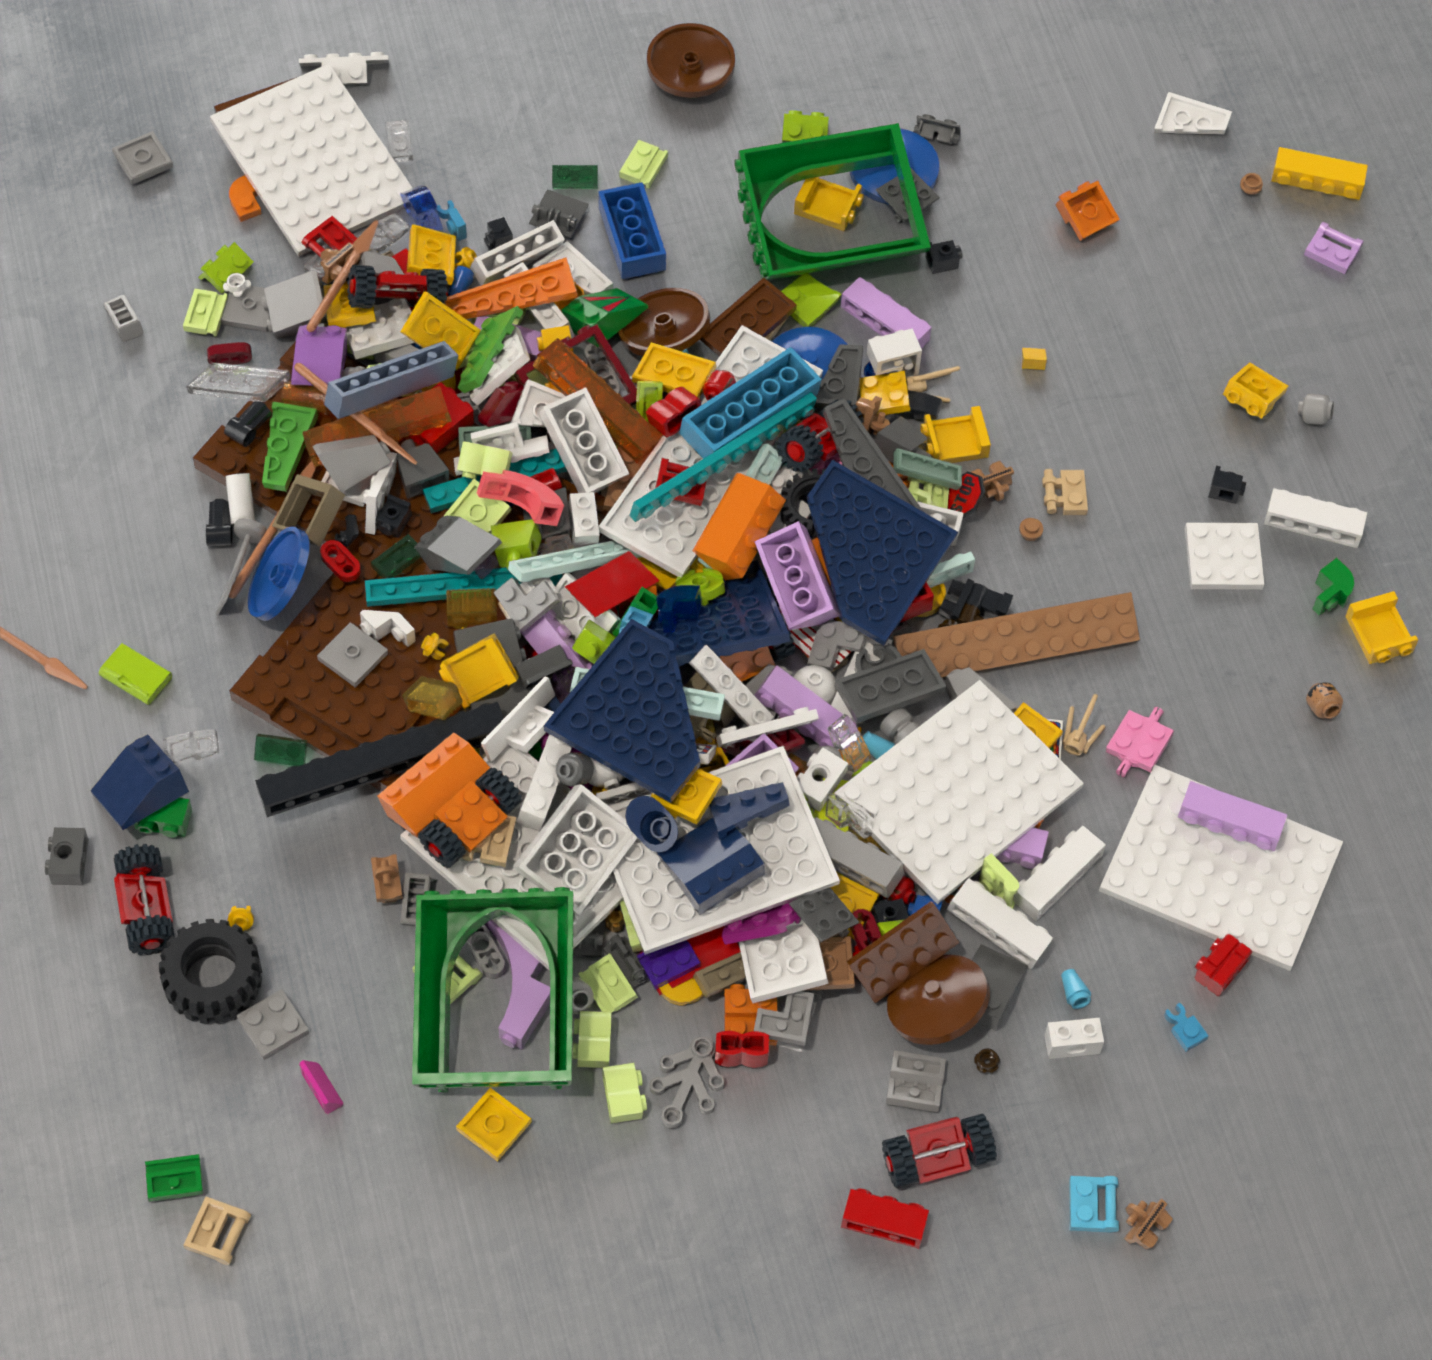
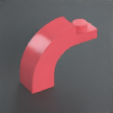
[477,470,564,526]

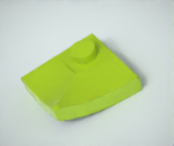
[781,273,842,327]

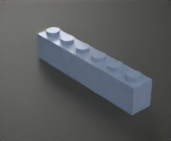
[324,341,458,419]

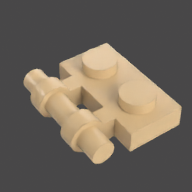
[1042,469,1088,515]
[462,815,516,867]

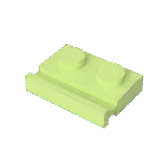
[619,140,668,189]
[183,289,228,337]
[578,953,638,1012]

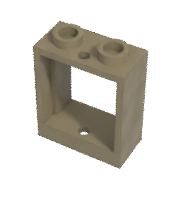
[272,474,345,547]

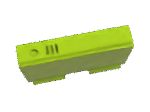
[98,643,172,705]

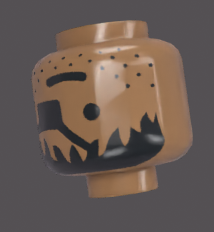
[1306,682,1343,719]

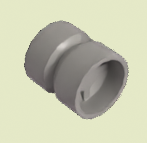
[880,707,921,745]

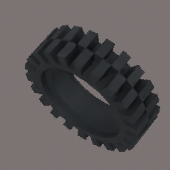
[780,469,826,539]

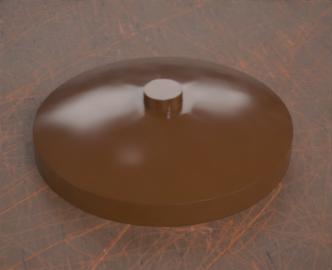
[647,23,735,98]
[618,288,710,356]
[887,954,990,1045]

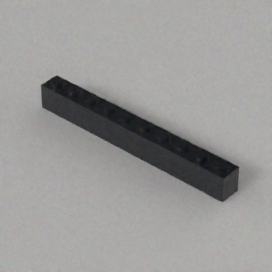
[255,701,504,817]

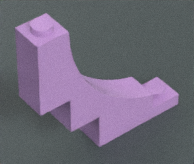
[485,920,550,1050]

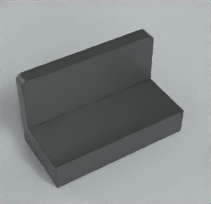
[514,645,573,689]

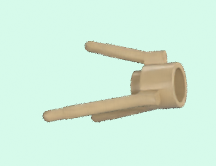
[906,366,960,403]
[1062,694,1105,756]

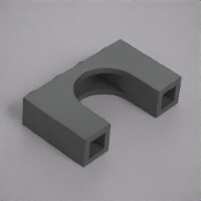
[453,618,532,718]

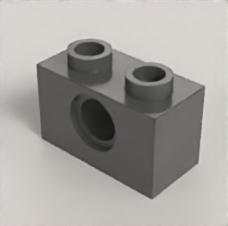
[45,827,89,886]

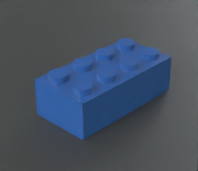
[598,182,666,279]

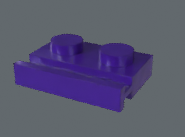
[637,940,701,990]

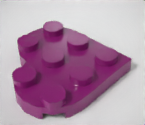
[722,901,801,944]

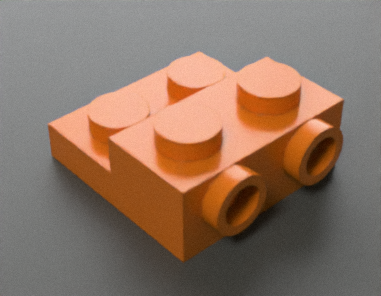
[1055,180,1120,241]
[724,984,777,1045]

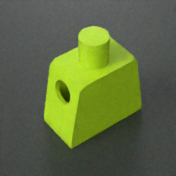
[491,519,542,569]
[572,619,616,664]

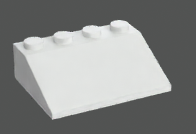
[513,785,638,915]

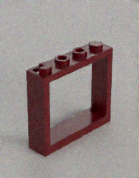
[514,324,637,422]

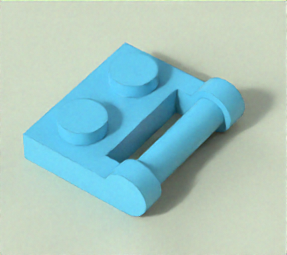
[1069,1176,1119,1233]

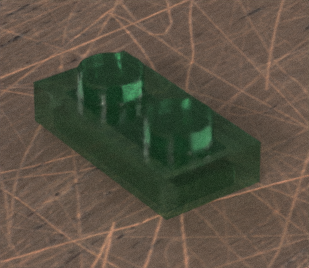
[552,165,598,189]
[371,534,421,579]
[254,733,308,766]

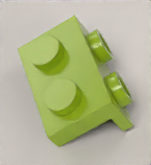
[782,110,829,142]
[198,242,254,294]

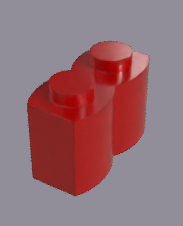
[646,386,701,437]
[715,1030,769,1068]

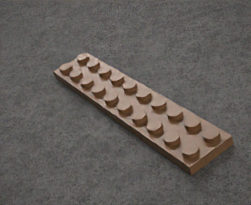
[893,592,1140,678]

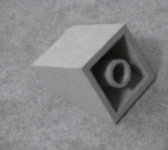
[262,270,328,339]

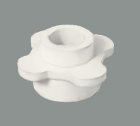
[223,273,251,297]

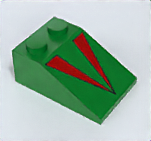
[561,288,648,347]

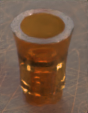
[281,381,332,416]

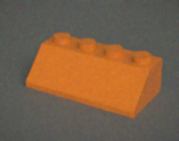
[692,473,786,580]
[377,733,490,838]

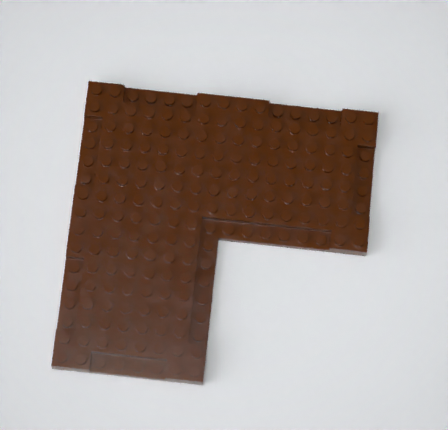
[193,341,609,792]

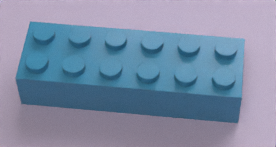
[679,347,822,459]

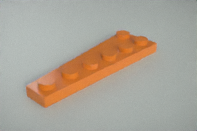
[445,257,578,319]

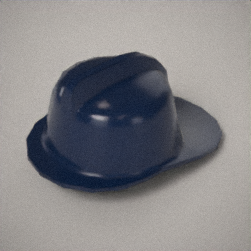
[625,796,678,853]

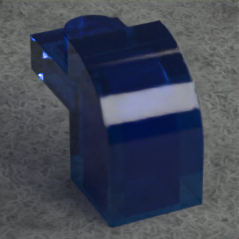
[400,185,443,231]
[656,585,703,633]

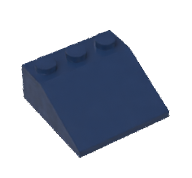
[90,734,189,830]
[657,818,765,915]

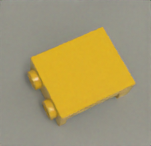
[794,177,864,231]
[920,406,991,463]
[1345,591,1418,664]
[439,633,519,709]

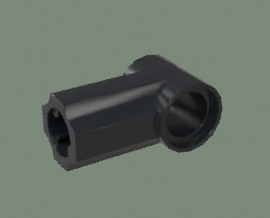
[224,400,271,447]
[206,499,232,546]

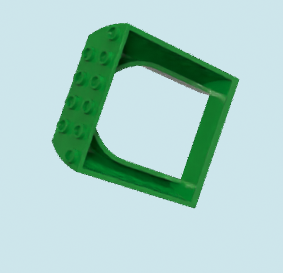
[734,123,931,280]
[412,887,574,1093]

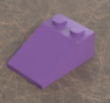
[291,325,347,385]

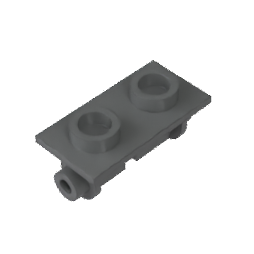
[913,114,961,145]
[603,934,649,988]

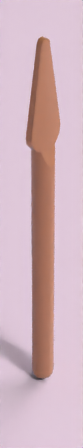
[306,220,378,332]
[294,363,417,465]
[229,455,320,599]
[0,626,88,689]

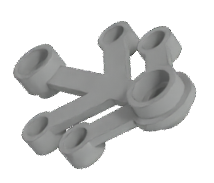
[650,1036,725,1129]

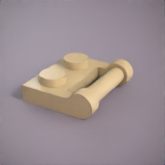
[183,1197,251,1265]

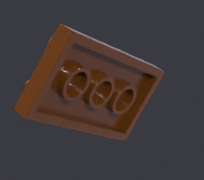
[700,277,797,357]
[846,901,959,1003]

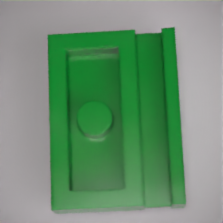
[145,1154,203,1202]

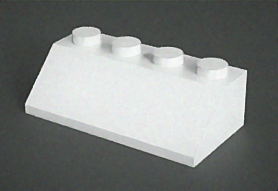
[539,387,629,493]

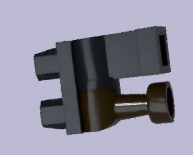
[939,578,1014,624]

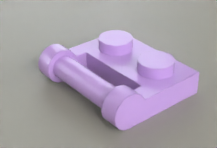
[1304,222,1364,274]

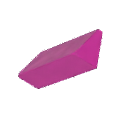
[299,1060,343,1114]

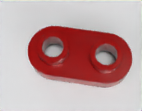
[320,540,361,582]

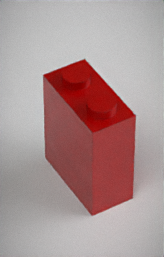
[398,382,474,453]

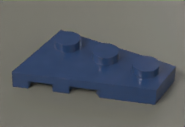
[709,782,790,840]

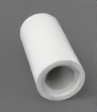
[225,473,255,525]

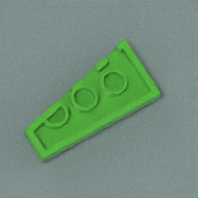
[458,306,523,394]
[262,402,319,492]

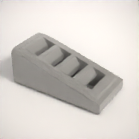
[103,294,144,342]
[400,873,431,925]

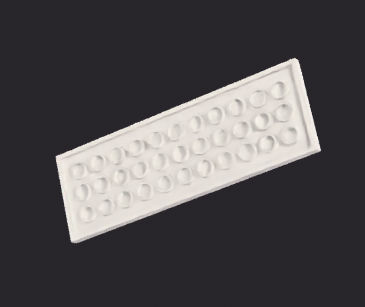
[599,326,823,577]

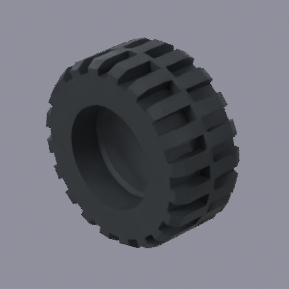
[159,919,262,1024]

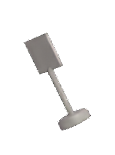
[215,518,267,615]

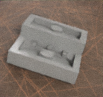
[886,1050,946,1113]

